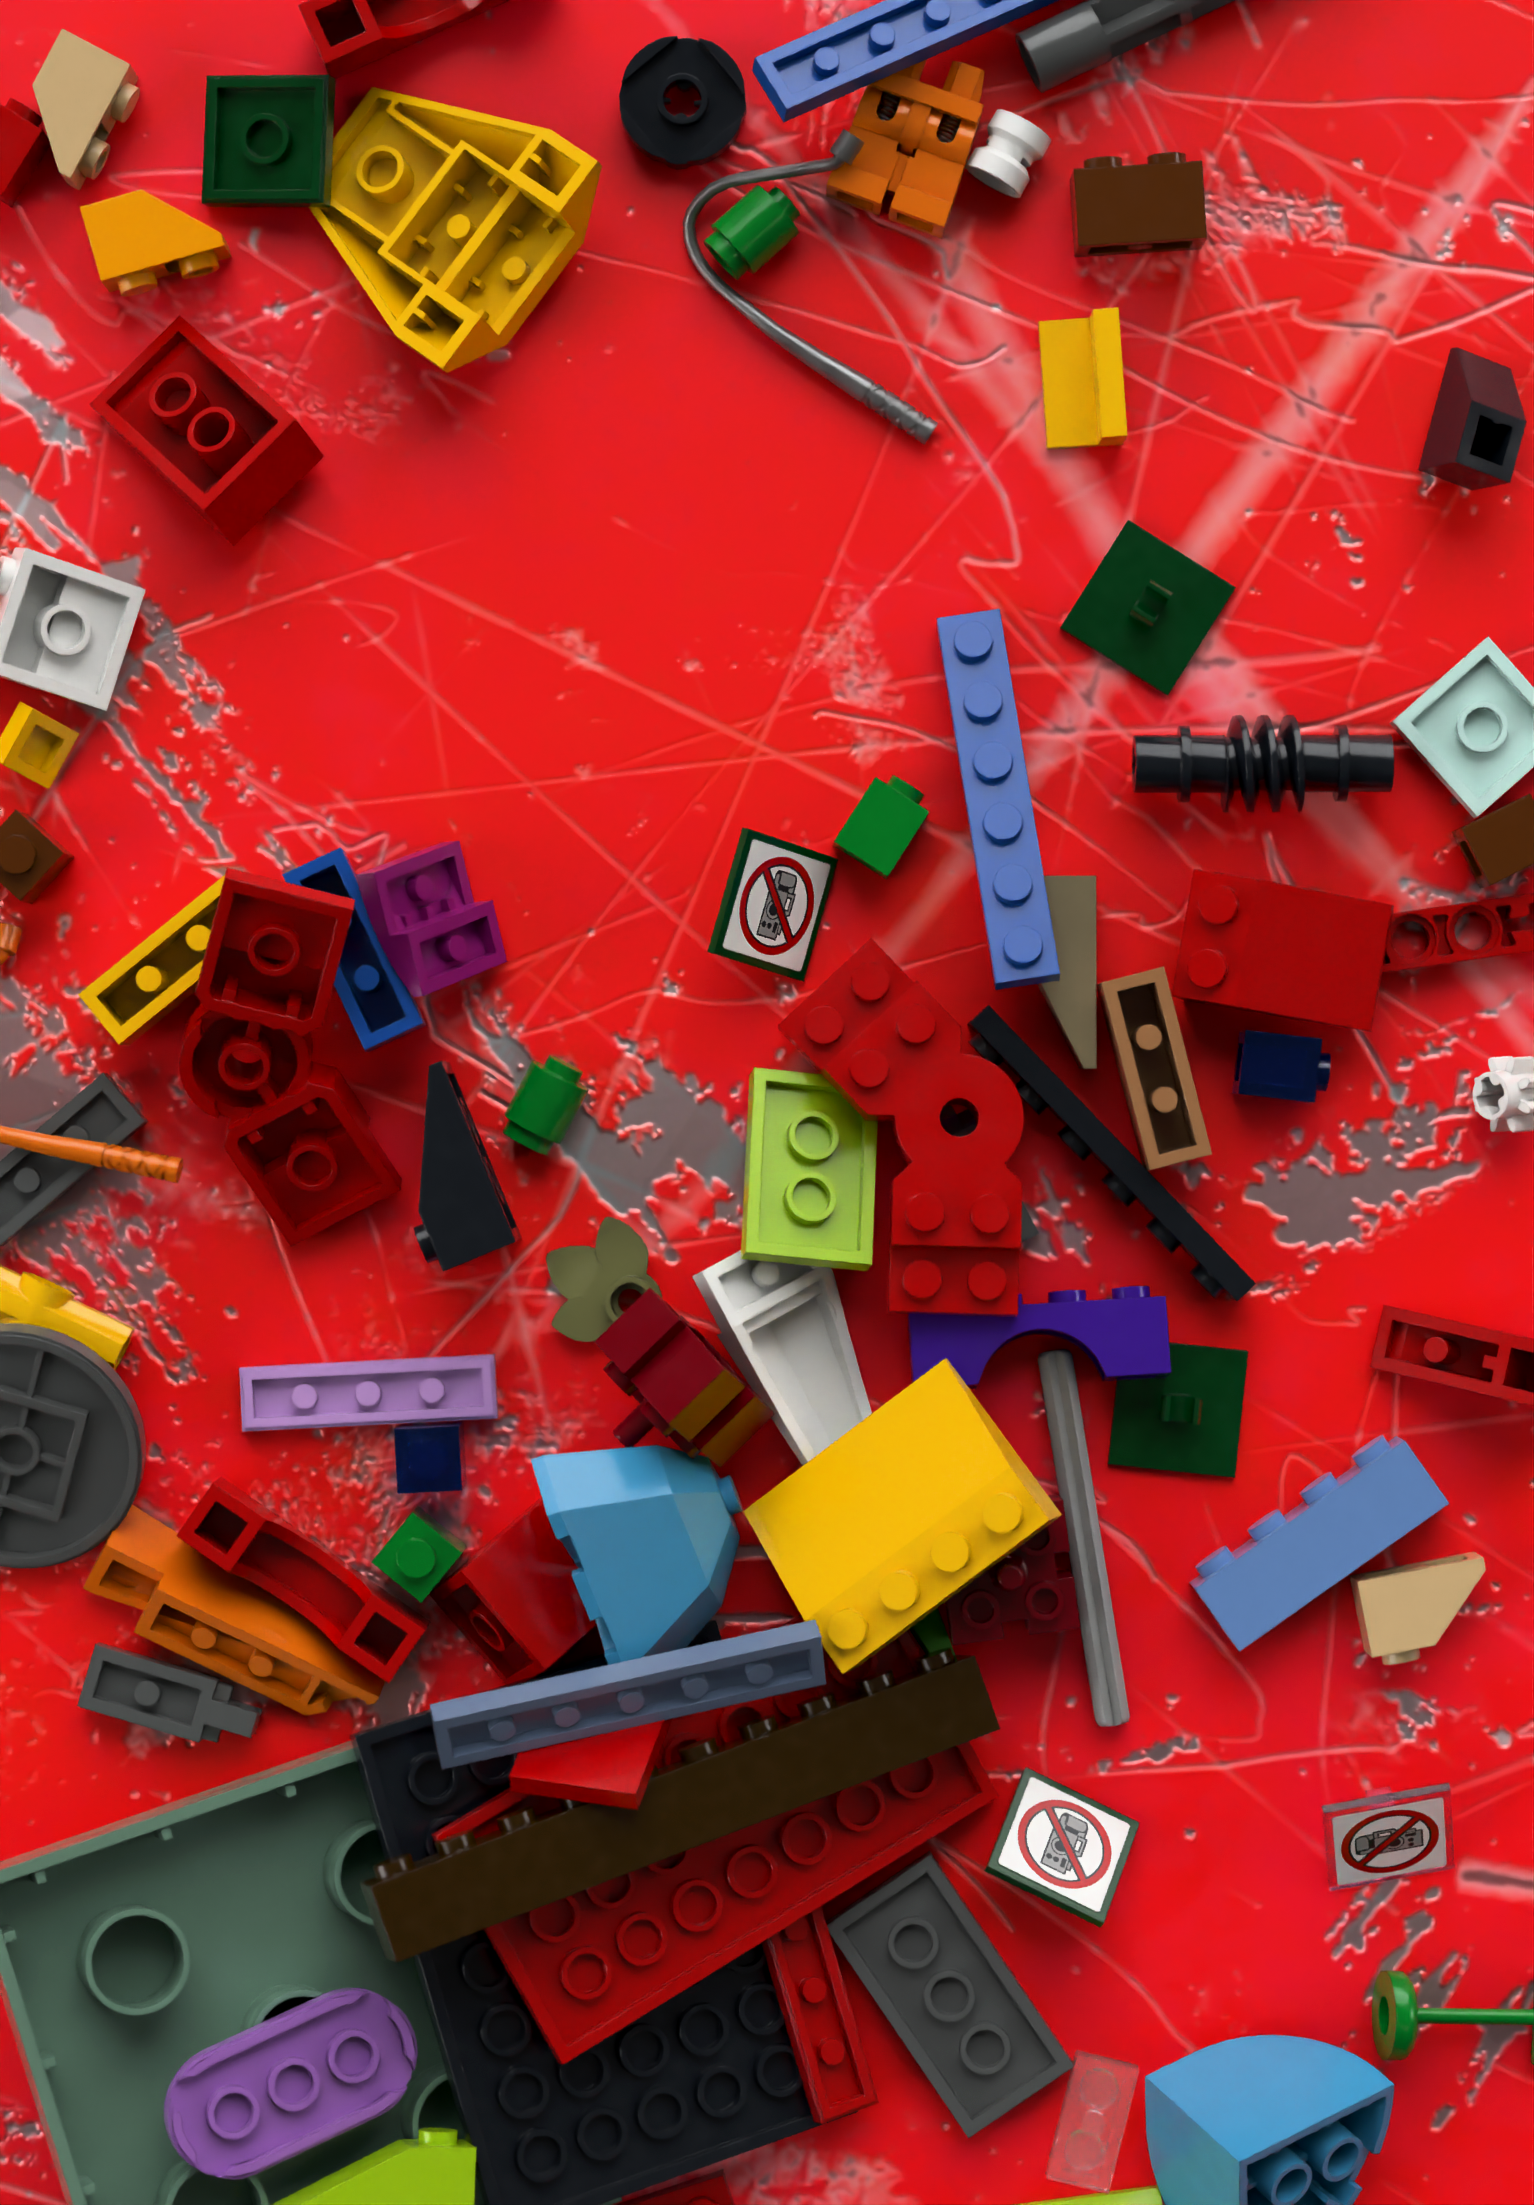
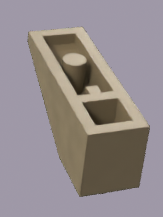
[1037,876,1097,1069]

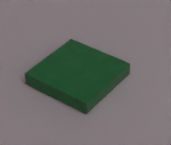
[202,75,336,207]

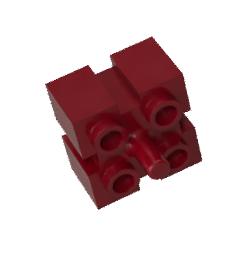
[594,1288,775,1467]
[945,1494,1081,1645]

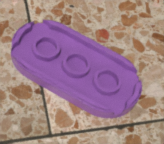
[164,1988,418,2180]

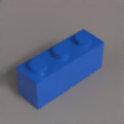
[282,847,427,1052]

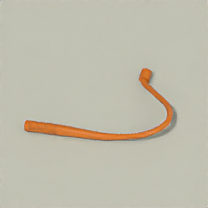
[0,923,183,1183]

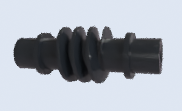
[1132,715,1394,812]

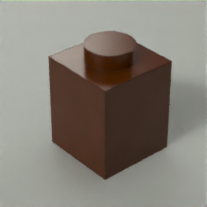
[1452,794,1534,889]
[0,810,74,904]

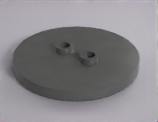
[0,1323,146,1568]

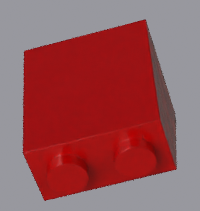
[429,1497,596,1685]

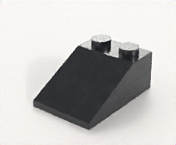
[414,1061,522,1271]

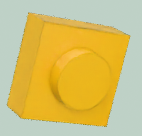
[0,701,79,789]

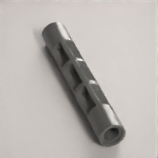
[1015,0,1235,93]

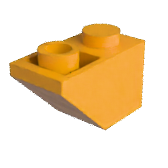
[79,189,232,296]

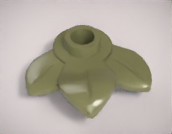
[546,1217,662,1342]

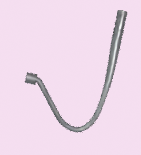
[682,129,938,445]

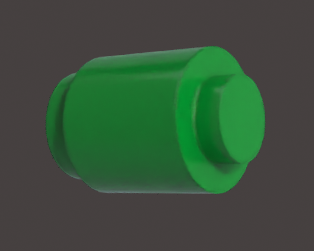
[704,185,800,280]
[503,1055,589,1155]

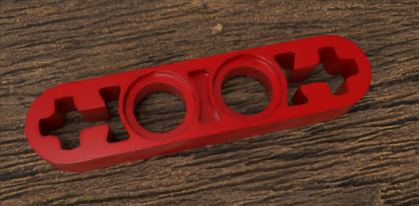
[1382,893,1534,973]

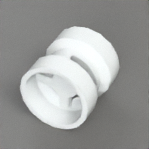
[965,109,1051,198]

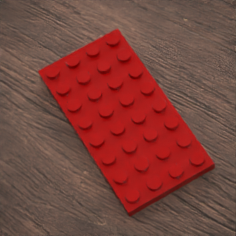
[431,1614,999,2065]

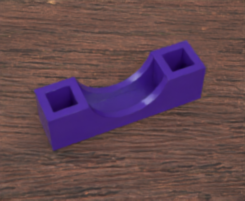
[908,1286,1171,1389]

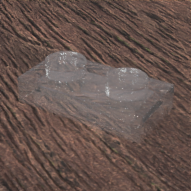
[1045,2050,1140,2194]

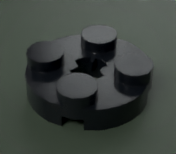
[619,36,746,170]

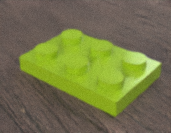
[741,1067,878,1271]

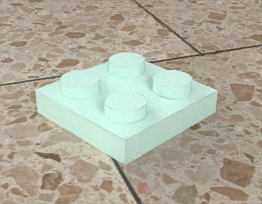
[1390,636,1534,818]

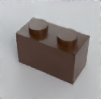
[1070,152,1207,257]

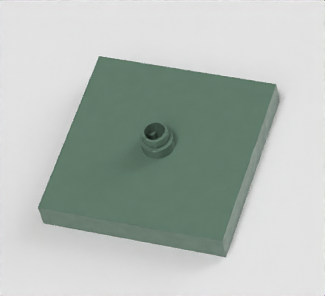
[0,1741,622,2205]

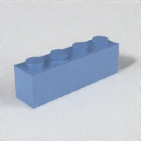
[1189,1435,1449,1652]

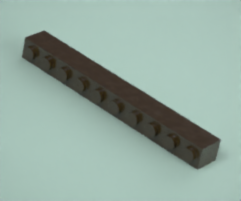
[360,1647,1000,1963]

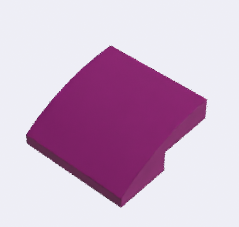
[356,841,507,997]

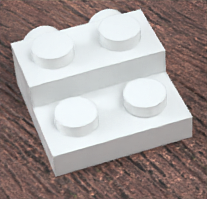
[0,547,146,711]

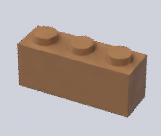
[1097,967,1212,1170]

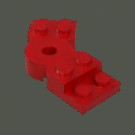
[179,867,402,1246]
[778,938,1024,1317]

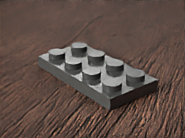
[826,1851,1074,2138]

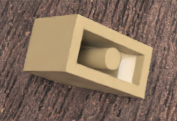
[1350,1551,1486,1665]

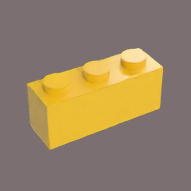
[78,875,225,1046]

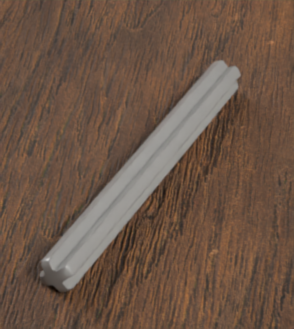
[1038,1349,1130,1727]

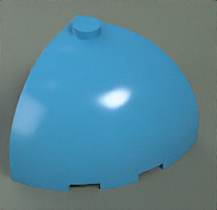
[1145,2035,1394,2205]

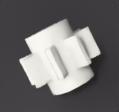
[1473,1056,1534,1133]

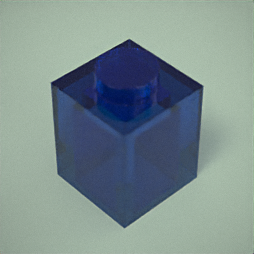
[1232,1030,1331,1103]
[394,1421,467,1494]

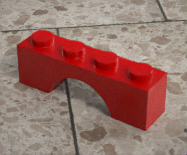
[298,0,510,79]
[176,1477,430,1683]

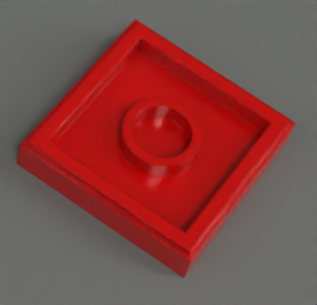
[509,1718,673,1810]

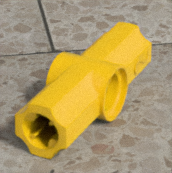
[0,1265,135,1370]

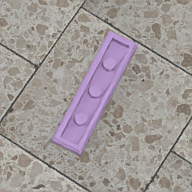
[239,1354,498,1432]

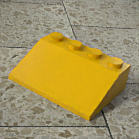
[743,1358,1062,1674]

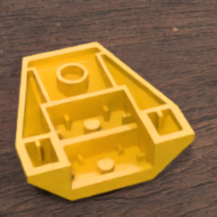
[309,87,602,373]

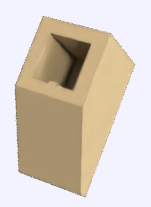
[32,28,140,190]

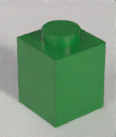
[833,775,930,879]
[372,1506,467,1603]

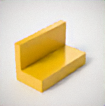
[1038,307,1128,450]

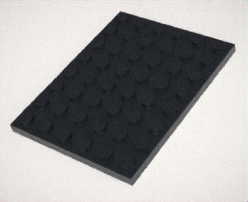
[349,1620,858,2205]

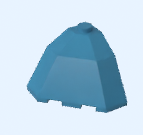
[531,1445,743,1665]

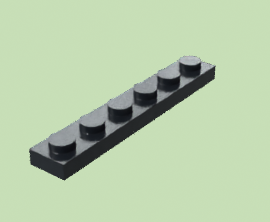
[968,1005,1256,1301]

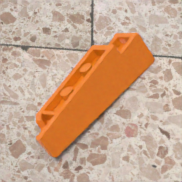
[83,1505,385,1716]

